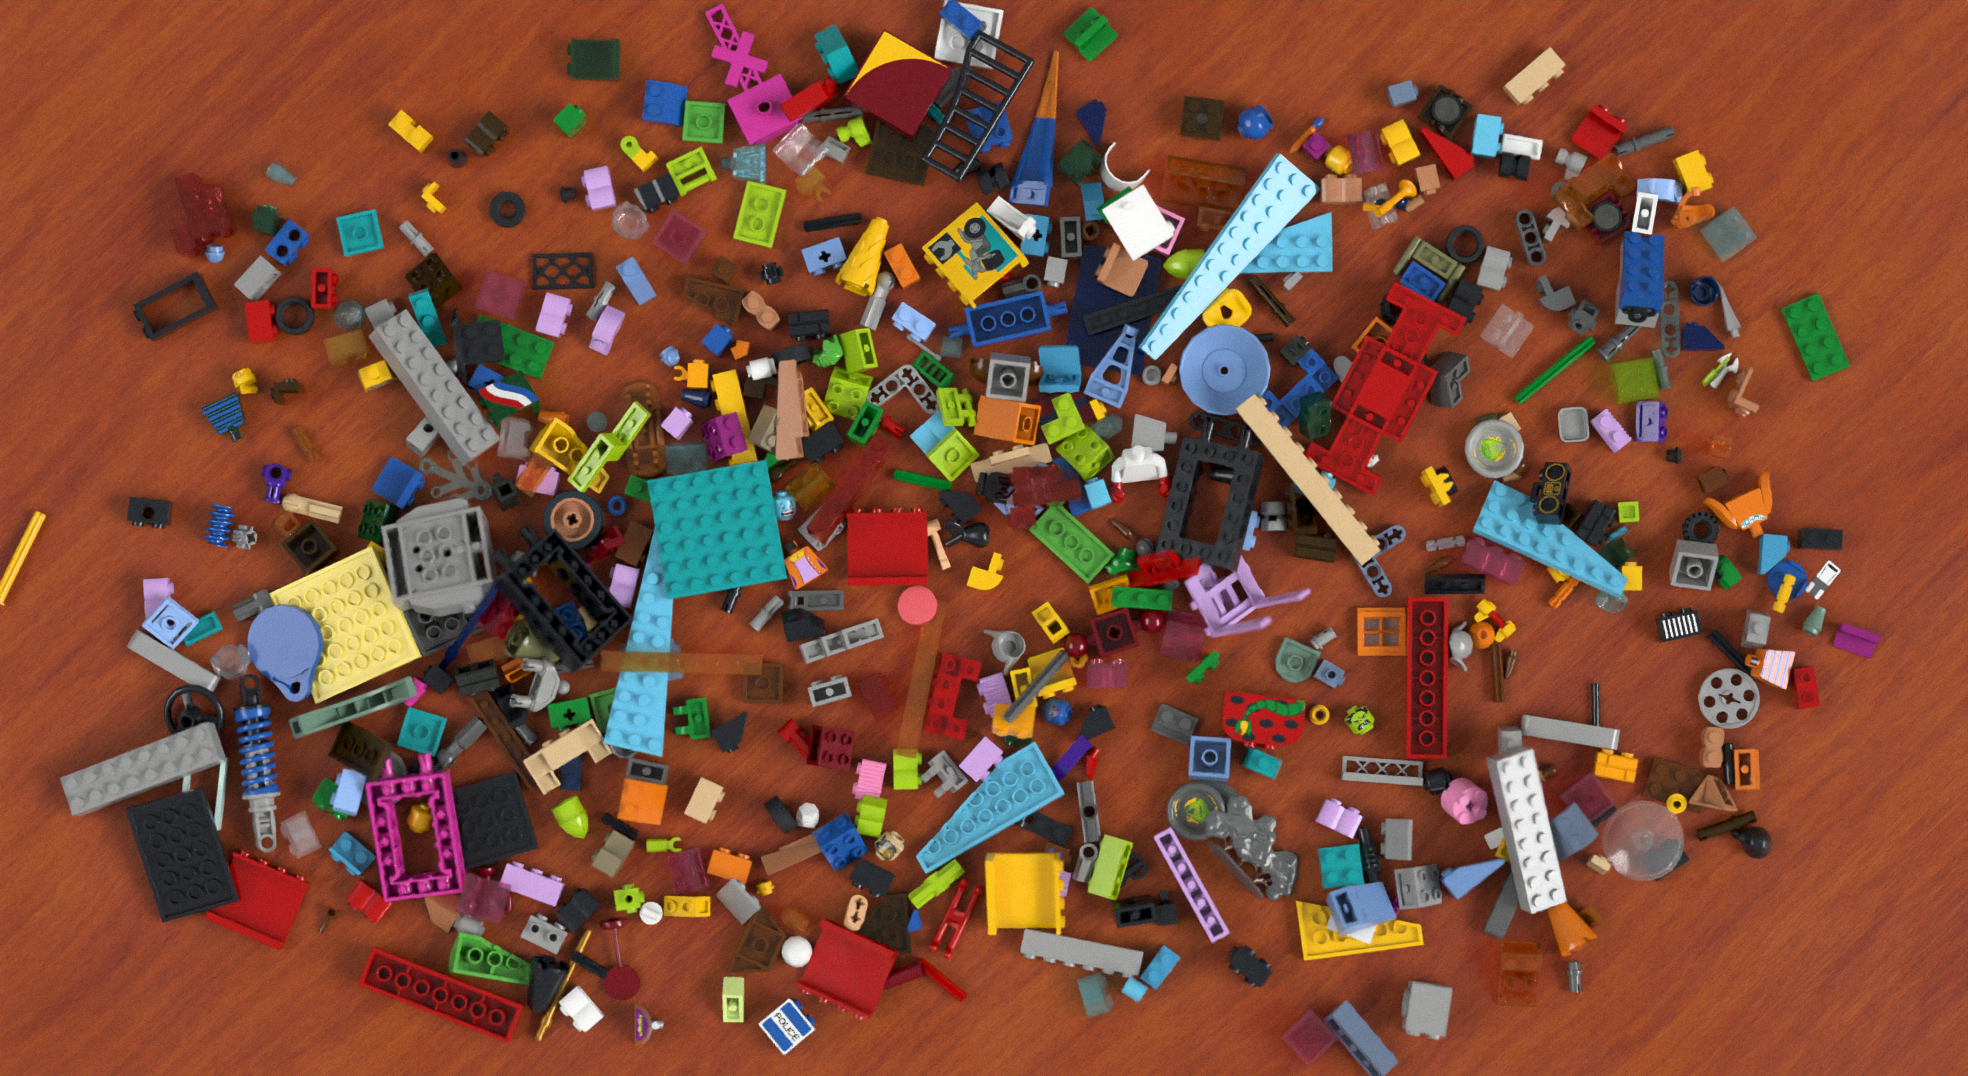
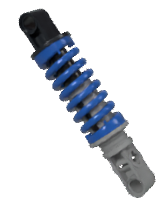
[233,674,280,852]

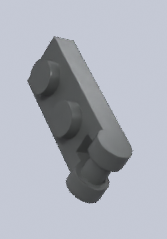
[788,590,844,611]

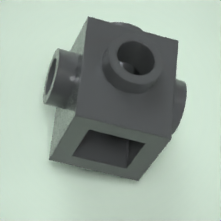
[1567,299,1600,336]

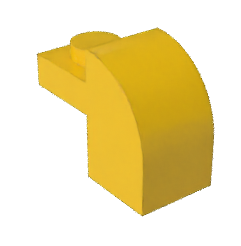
[967,552,1004,591]
[1031,601,1070,644]

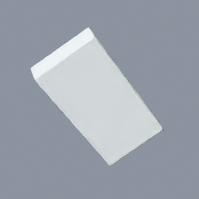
[1500,133,1543,161]

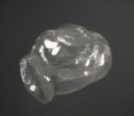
[611,200,650,240]
[210,644,251,680]

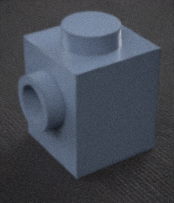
[1386,80,1419,108]
[1313,659,1346,689]

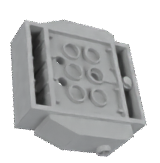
[381,498,500,617]

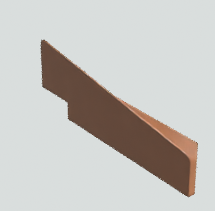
[776,360,809,460]
[761,834,822,875]

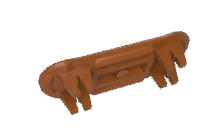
[620,381,667,479]

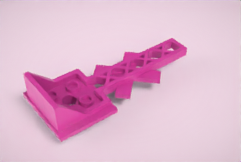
[705,4,803,147]

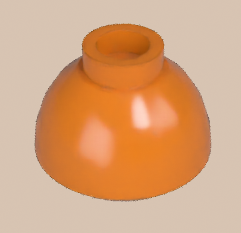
[1468,621,1495,649]

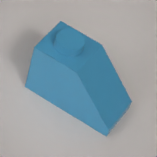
[1081,181,1104,222]
[1757,534,1790,575]

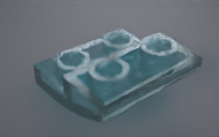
[1700,205,1758,262]

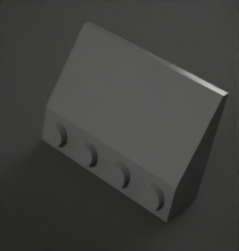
[402,607,486,657]

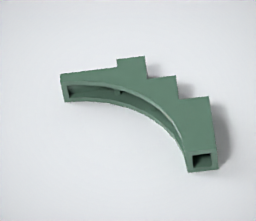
[288,676,417,739]

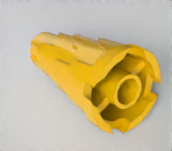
[835,217,889,297]

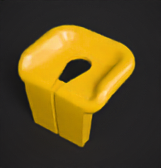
[1202,287,1252,327]

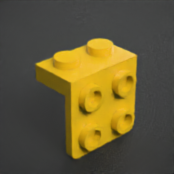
[1027,648,1077,699]

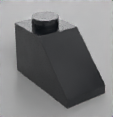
[781,608,826,642]
[1077,704,1115,740]
[711,711,748,754]

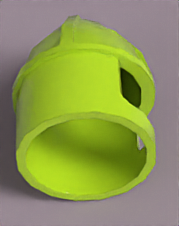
[1163,249,1205,280]
[551,795,588,838]

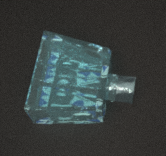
[722,144,766,184]

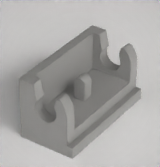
[234,255,282,302]

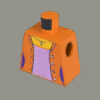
[784,540,829,590]

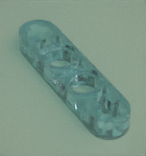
[1659,281,1680,359]

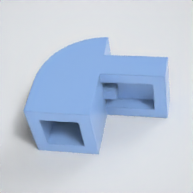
[1636,178,1683,203]

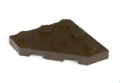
[857,893,912,954]

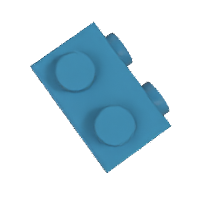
[1038,345,1082,393]

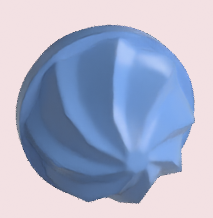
[205,244,225,263]
[659,346,680,366]

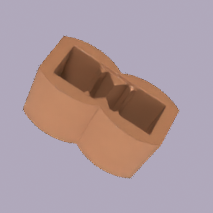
[1320,174,1362,205]
[742,291,781,331]
[1699,727,1724,768]

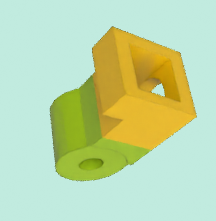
[620,136,658,172]

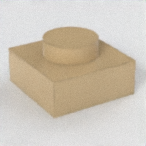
[1586,854,1611,875]

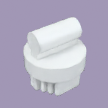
[796,803,819,829]
[640,902,663,925]

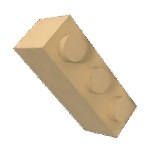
[1503,47,1566,106]

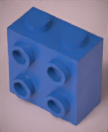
[966,102,1013,154]

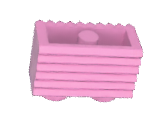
[852,759,887,800]

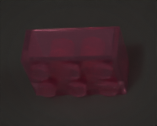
[1457,537,1526,587]

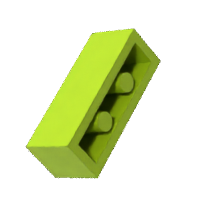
[1088,834,1133,901]

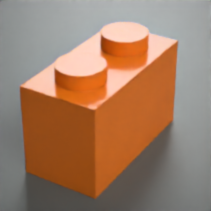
[884,243,921,290]
[1734,749,1760,791]
[707,847,753,884]

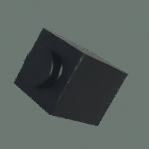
[422,664,455,695]

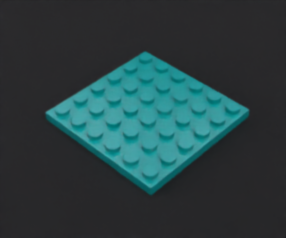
[647,460,787,600]

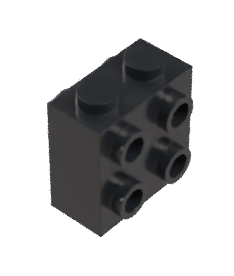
[1227,945,1273,988]

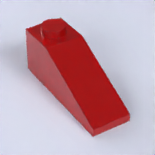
[779,76,840,122]
[1419,128,1475,181]

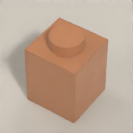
[1414,164,1440,196]

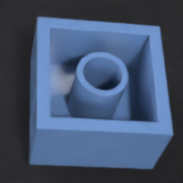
[1188,736,1231,782]

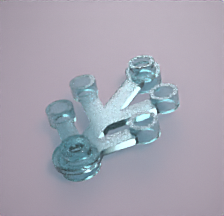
[419,450,492,500]

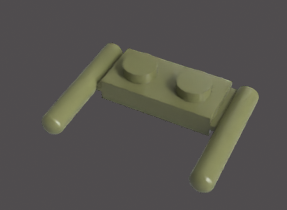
[1393,235,1466,303]

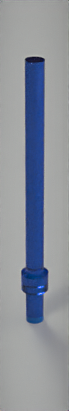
[439,584,500,669]

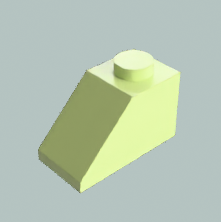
[722,977,744,1022]

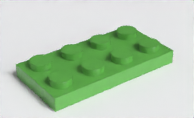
[1029,501,1115,584]

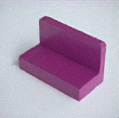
[1833,623,1881,658]

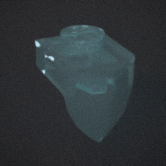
[1091,414,1123,442]

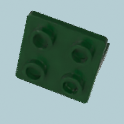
[357,499,399,544]

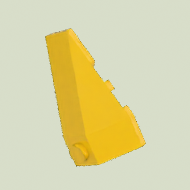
[529,417,610,494]

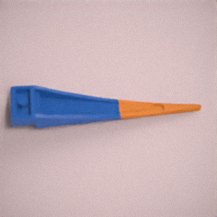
[1009,50,1059,207]

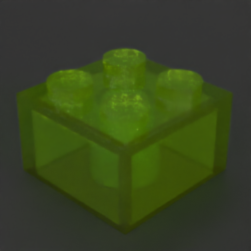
[1610,357,1660,405]

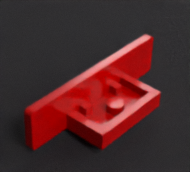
[1129,549,1201,588]

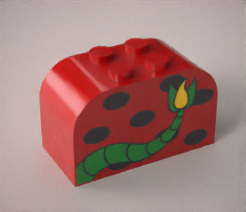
[1221,691,1306,749]

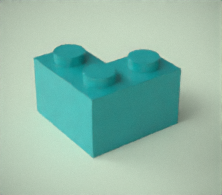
[814,25,859,85]

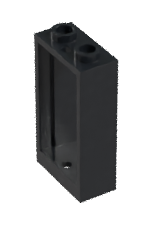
[133,272,219,342]

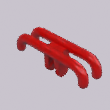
[929,878,983,959]

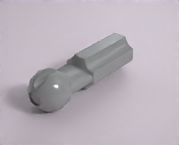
[859,271,895,330]

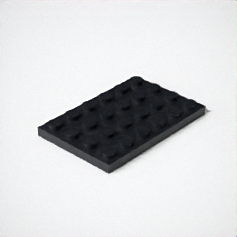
[125,786,240,922]

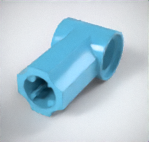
[1121,977,1148,1003]

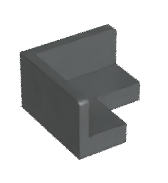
[1429,351,1471,409]

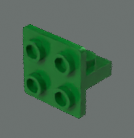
[1063,7,1118,62]

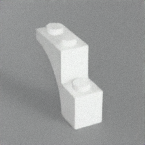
[986,196,1036,241]

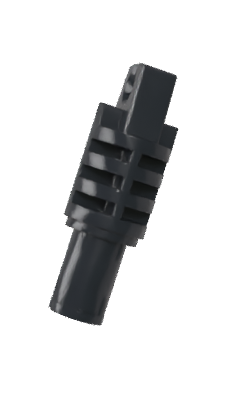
[1357,827,1381,883]

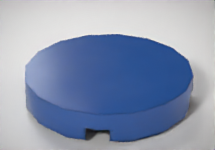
[1767,560,1807,600]

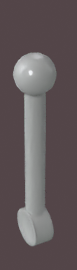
[906,334,942,362]

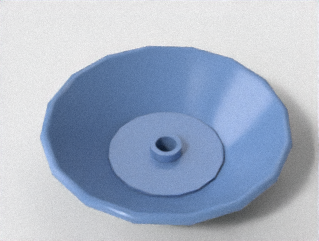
[1179,324,1271,416]

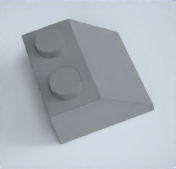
[1380,818,1412,860]

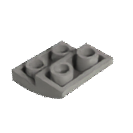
[715,878,761,925]

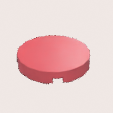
[897,585,938,626]

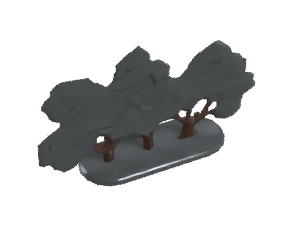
[1204,795,1298,900]

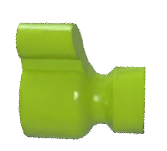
[836,116,872,148]

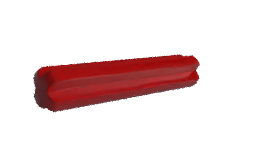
[919,958,967,1002]

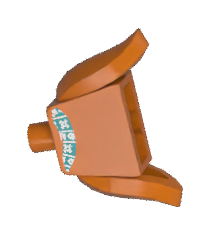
[1702,471,1773,538]

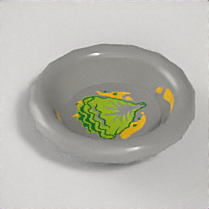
[1464,419,1524,479]

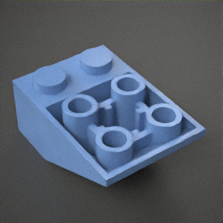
[1326,882,1397,936]

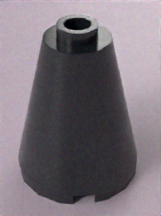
[527,954,570,1013]

